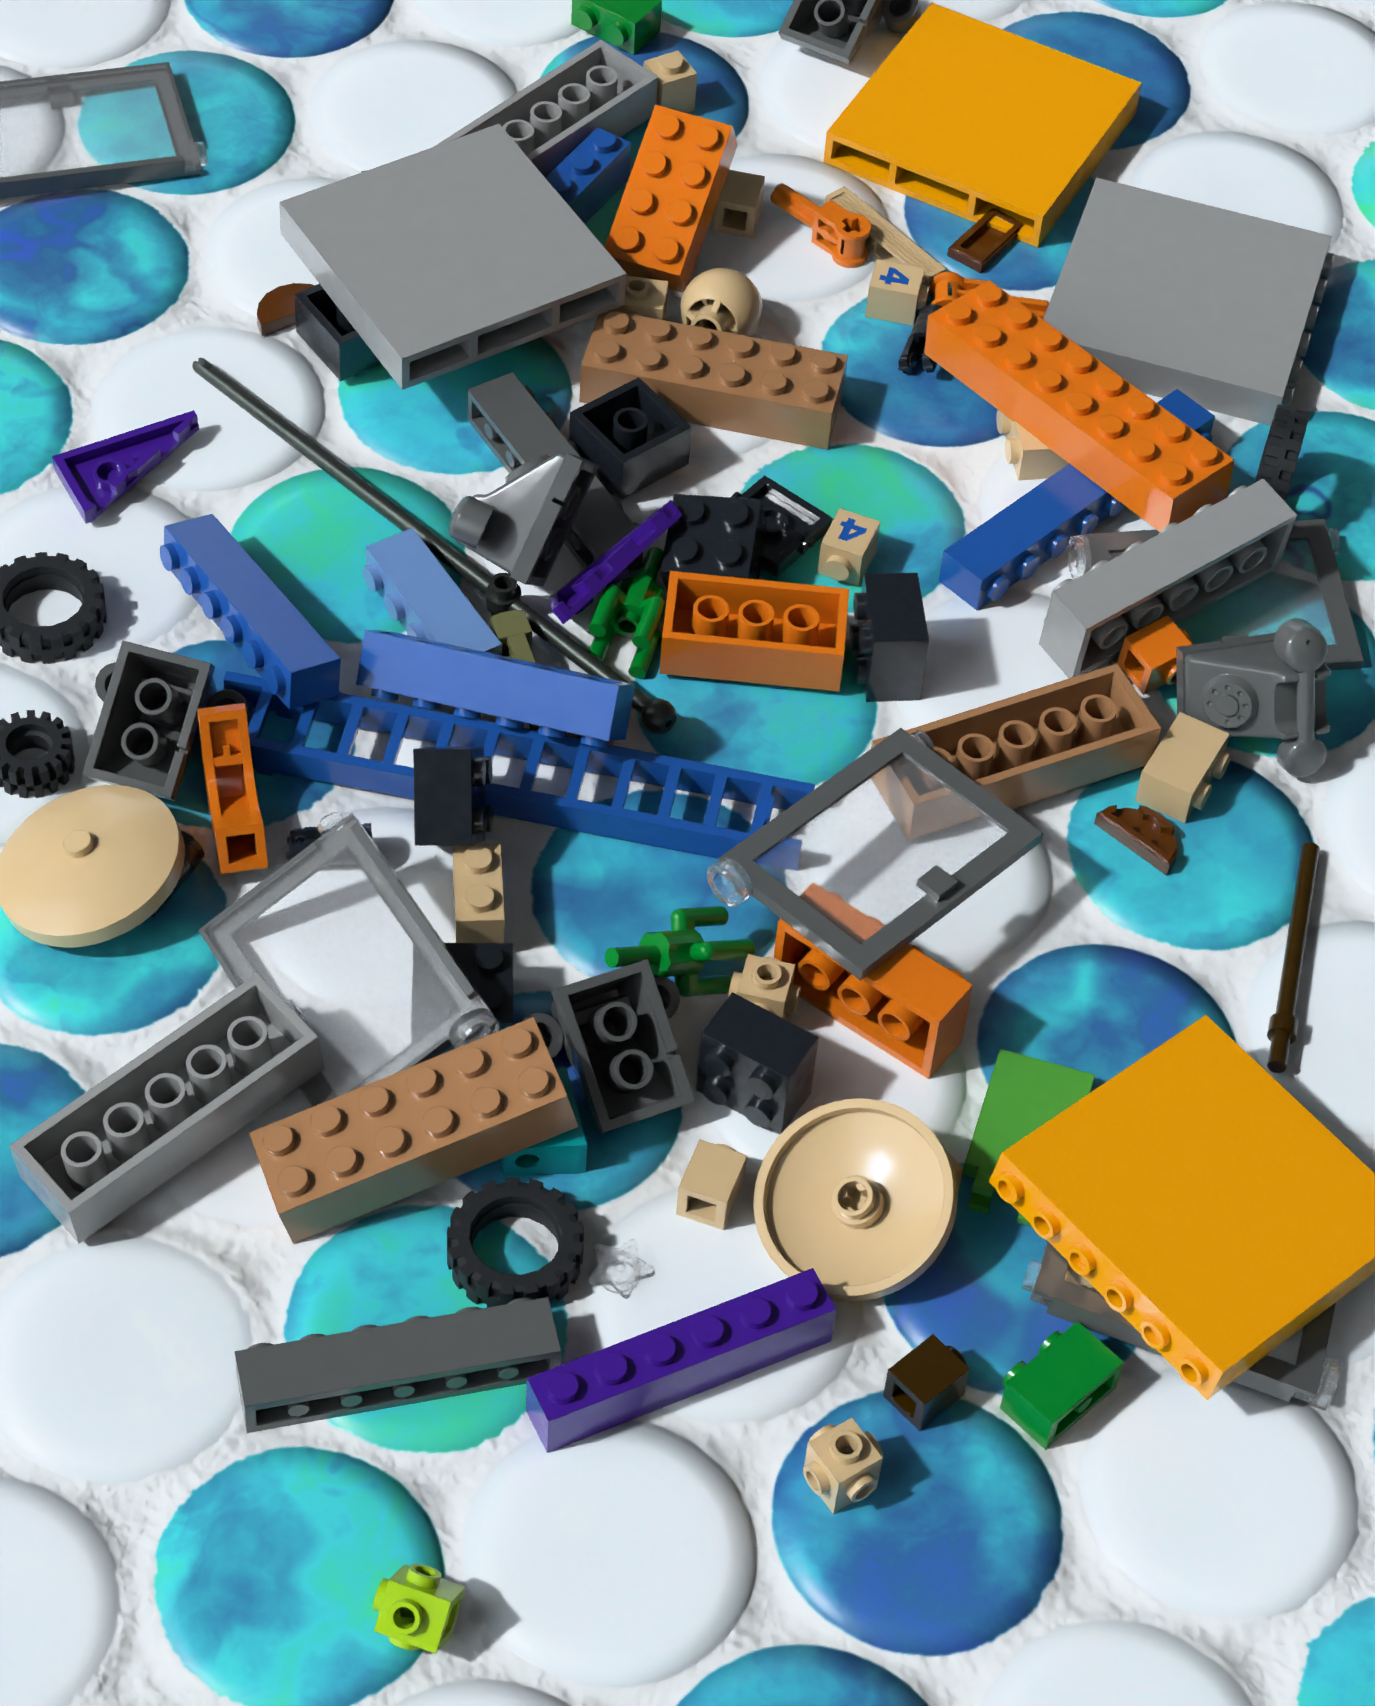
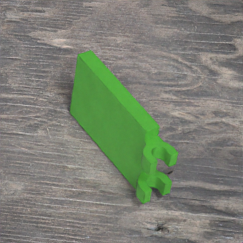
[962,1049,1095,1227]

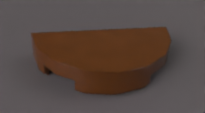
[257,283,315,336]
[1094,805,1178,876]

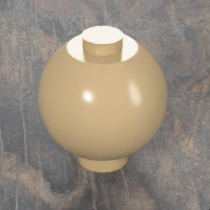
[680,268,763,337]

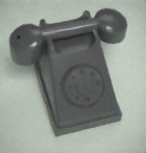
[778,0,922,64]
[449,453,599,587]
[1176,618,1331,777]
[82,640,253,801]
[519,959,696,1134]

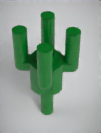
[588,547,665,679]
[605,906,755,997]

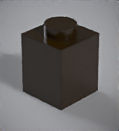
[883,1334,970,1431]

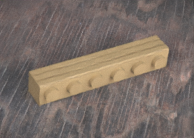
[825,186,946,295]

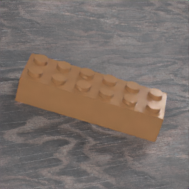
[579,310,848,450]
[869,663,1161,843]
[249,1017,578,1244]

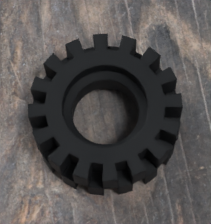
[0,710,75,798]

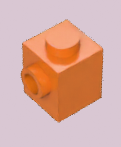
[1117,615,1193,695]

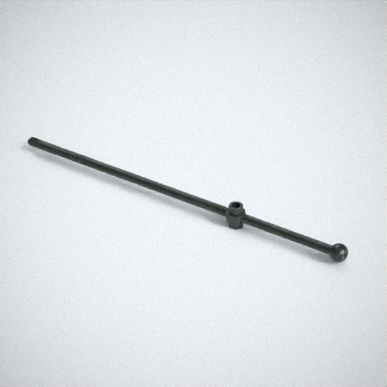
[192,357,677,735]

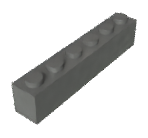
[467,372,643,572]
[235,1297,561,1433]

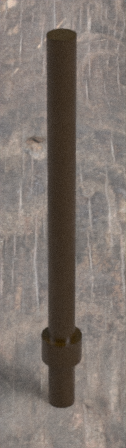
[1267,842,1320,1073]

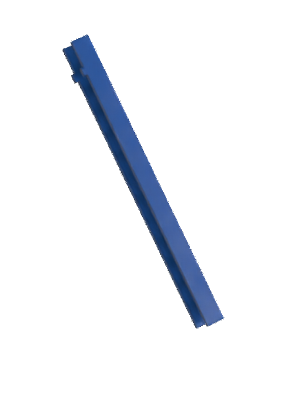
[223,671,815,874]

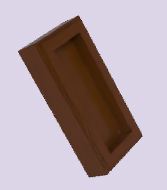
[947,208,1023,274]

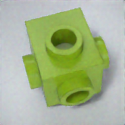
[372,1564,466,1654]

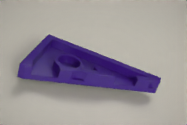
[52,410,199,524]
[549,500,682,624]

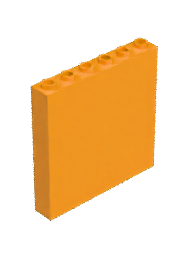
[823,3,1142,248]
[989,1015,1375,1400]

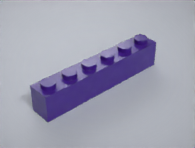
[526,1268,837,1453]

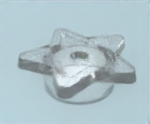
[589,1239,655,1299]

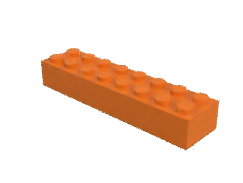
[924,280,1234,532]

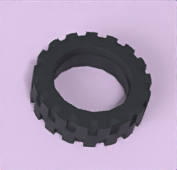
[1254,404,1310,501]
[0,552,107,664]
[447,1177,584,1308]

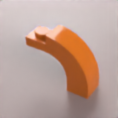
[197,703,268,874]

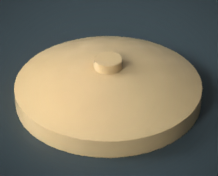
[0,785,185,948]
[754,1098,958,1302]

